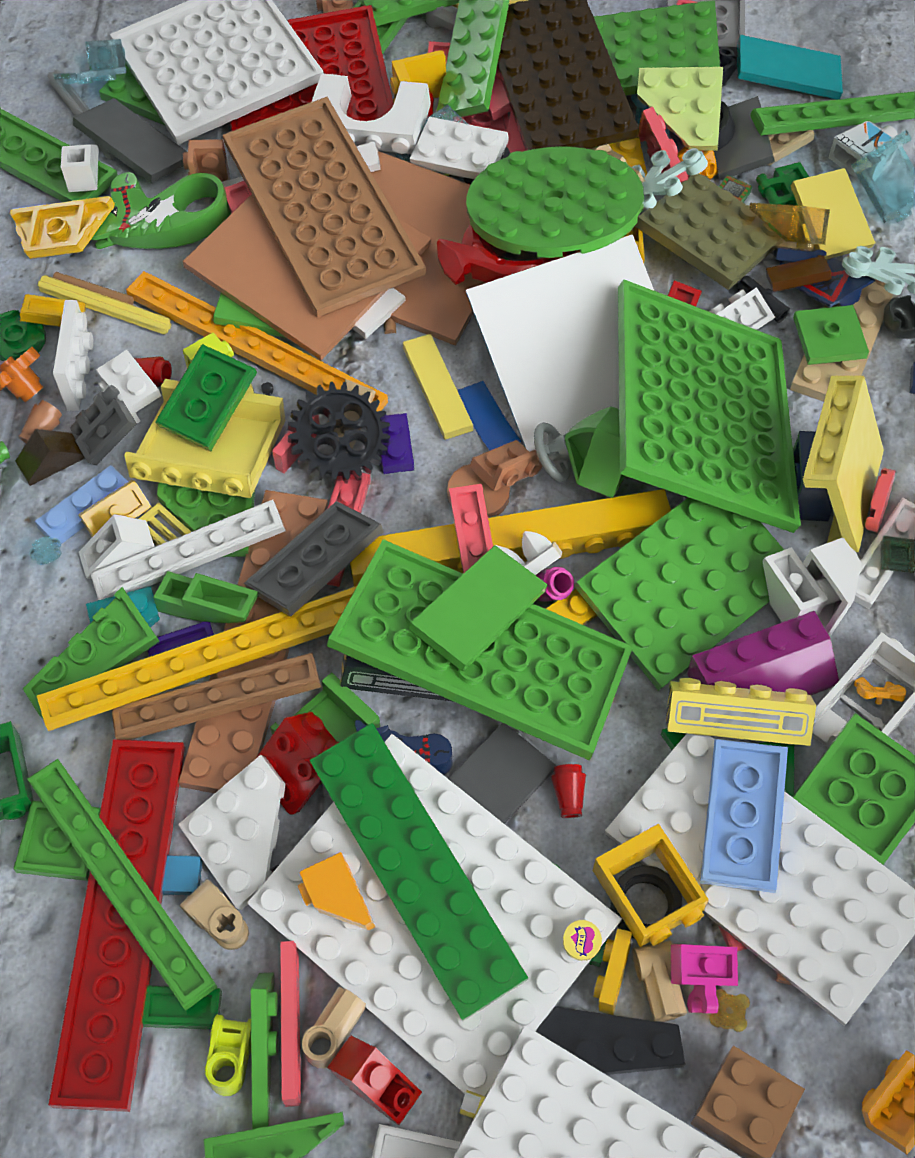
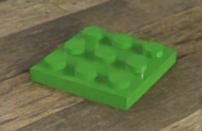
[792,713,915,865]

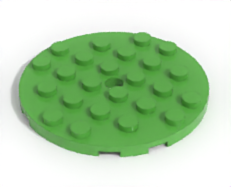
[466,147,644,258]

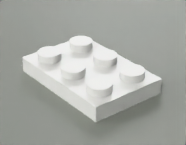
[410,117,509,179]
[53,300,93,411]

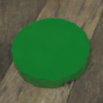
[0,310,46,362]

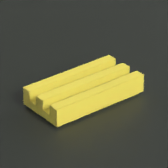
[138,503,191,546]

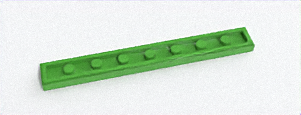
[750,91,915,136]
[27,759,217,1011]

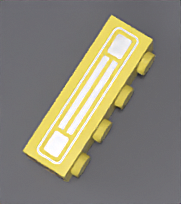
[666,678,816,746]

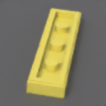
[403,334,473,440]

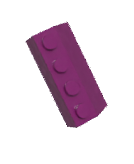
[687,611,839,695]

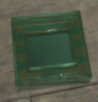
[881,536,915,573]

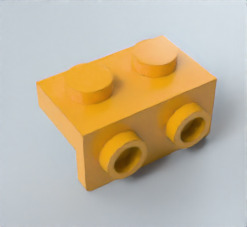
[862,1050,915,1155]

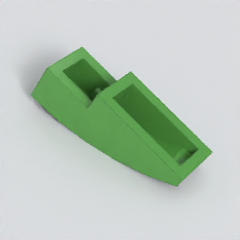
[153,571,258,623]

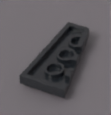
[535,1007,685,1075]

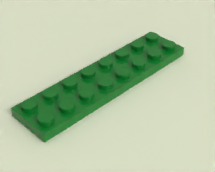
[309,723,529,1021]

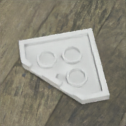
[178,755,286,910]

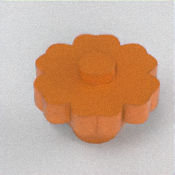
[0,346,43,403]

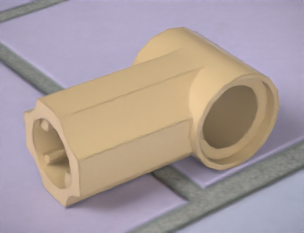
[632,940,687,1022]
[302,987,366,1068]

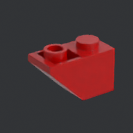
[327,1035,422,1125]

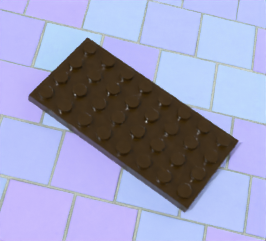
[497,0,639,151]

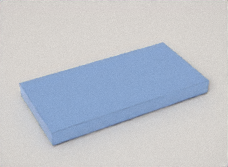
[700,739,788,893]

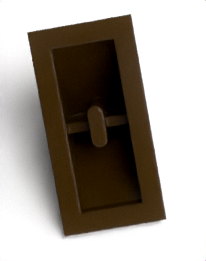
[15,429,85,486]

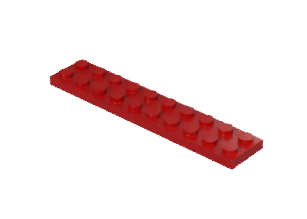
[48,739,185,1112]

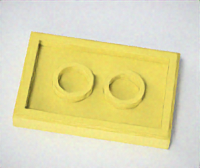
[791,168,875,260]

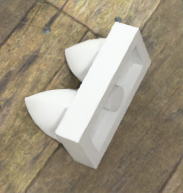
[496,531,562,575]

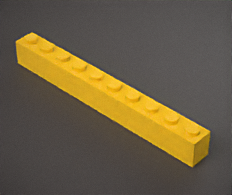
[349,489,671,587]

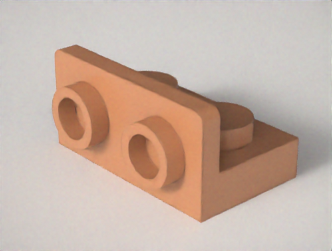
[183,139,231,200]
[469,440,543,491]

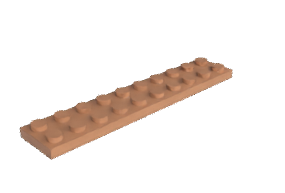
[179,490,328,793]

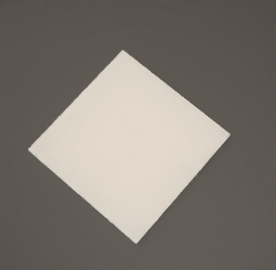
[465,234,654,452]

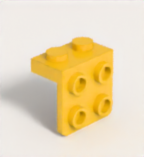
[390,50,446,103]

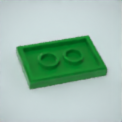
[155,344,257,451]

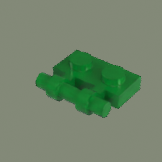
[756,162,809,221]

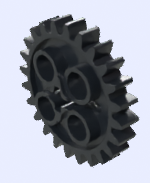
[287,382,390,484]

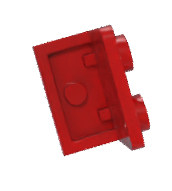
[256,712,339,815]

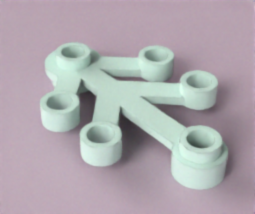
[632,148,708,211]
[842,246,915,295]

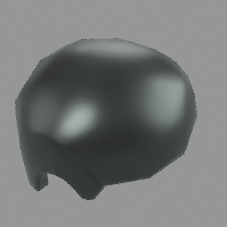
[884,295,915,339]

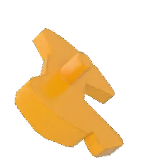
[854,677,906,705]

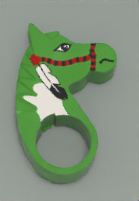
[91,172,231,249]

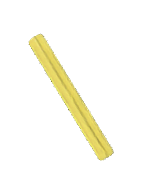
[38,275,171,334]

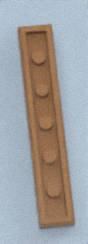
[112,653,321,740]

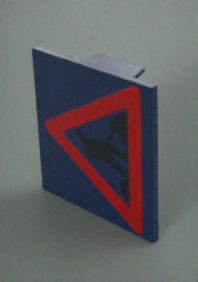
[795,257,875,307]

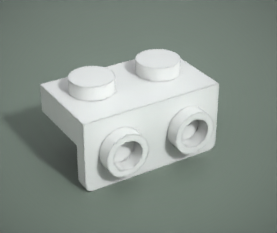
[96,350,162,423]

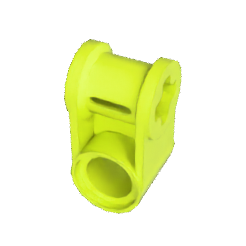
[205,1014,251,1096]

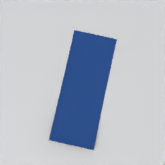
[457,381,522,451]

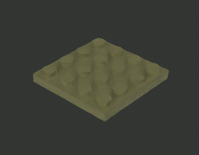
[635,174,788,290]

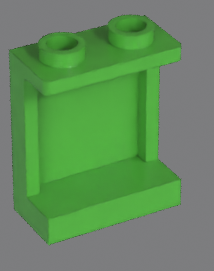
[270,672,380,785]

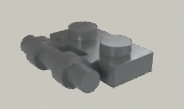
[70,385,137,465]

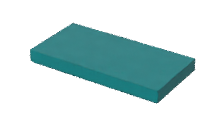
[737,34,843,99]

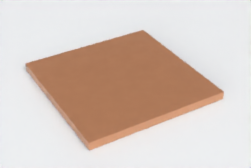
[371,151,507,346]
[183,194,431,361]

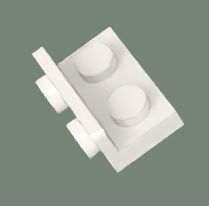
[709,288,775,330]

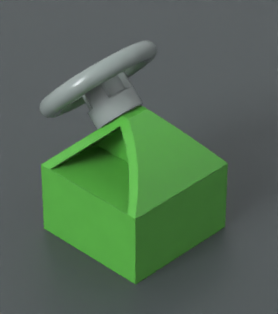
[534,406,626,498]

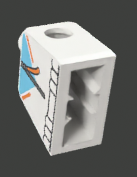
[828,121,897,186]

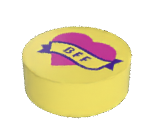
[563,920,602,961]

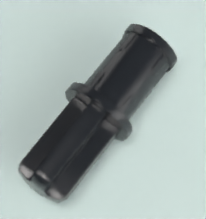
[737,276,790,323]

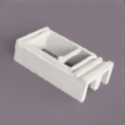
[812,632,915,748]

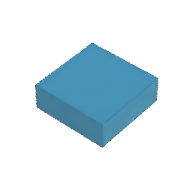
[162,855,203,895]

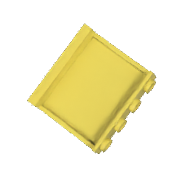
[803,376,884,552]
[124,379,286,498]

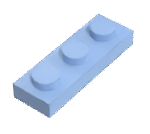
[35,465,128,547]

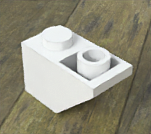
[61,144,98,192]

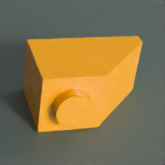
[298,852,375,930]

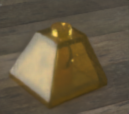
[749,203,830,250]

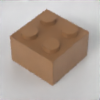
[690,1045,805,1158]

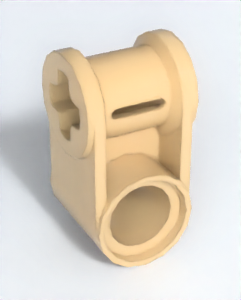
[179,879,249,950]

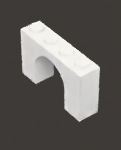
[312,74,431,154]

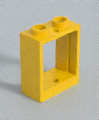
[592,824,709,947]

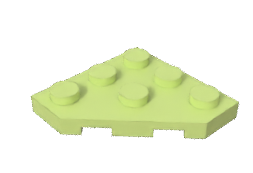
[637,67,723,151]

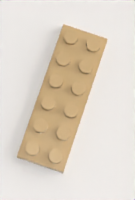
[790,256,893,402]

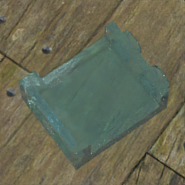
[851,130,915,223]

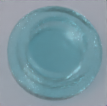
[29,536,62,565]

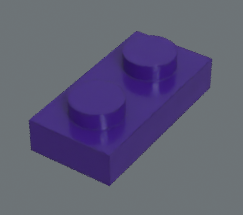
[381,413,415,474]

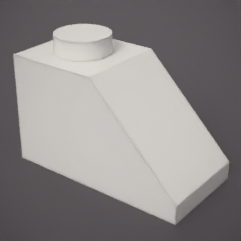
[79,514,155,579]
[762,547,828,622]

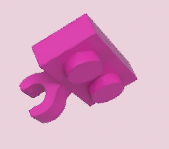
[671,944,738,1013]

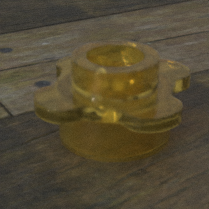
[709,989,750,1032]

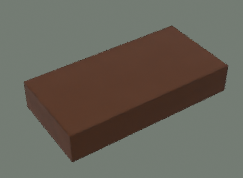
[766,256,832,292]

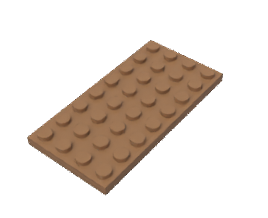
[223,97,426,317]

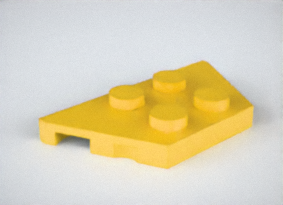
[10,196,115,259]

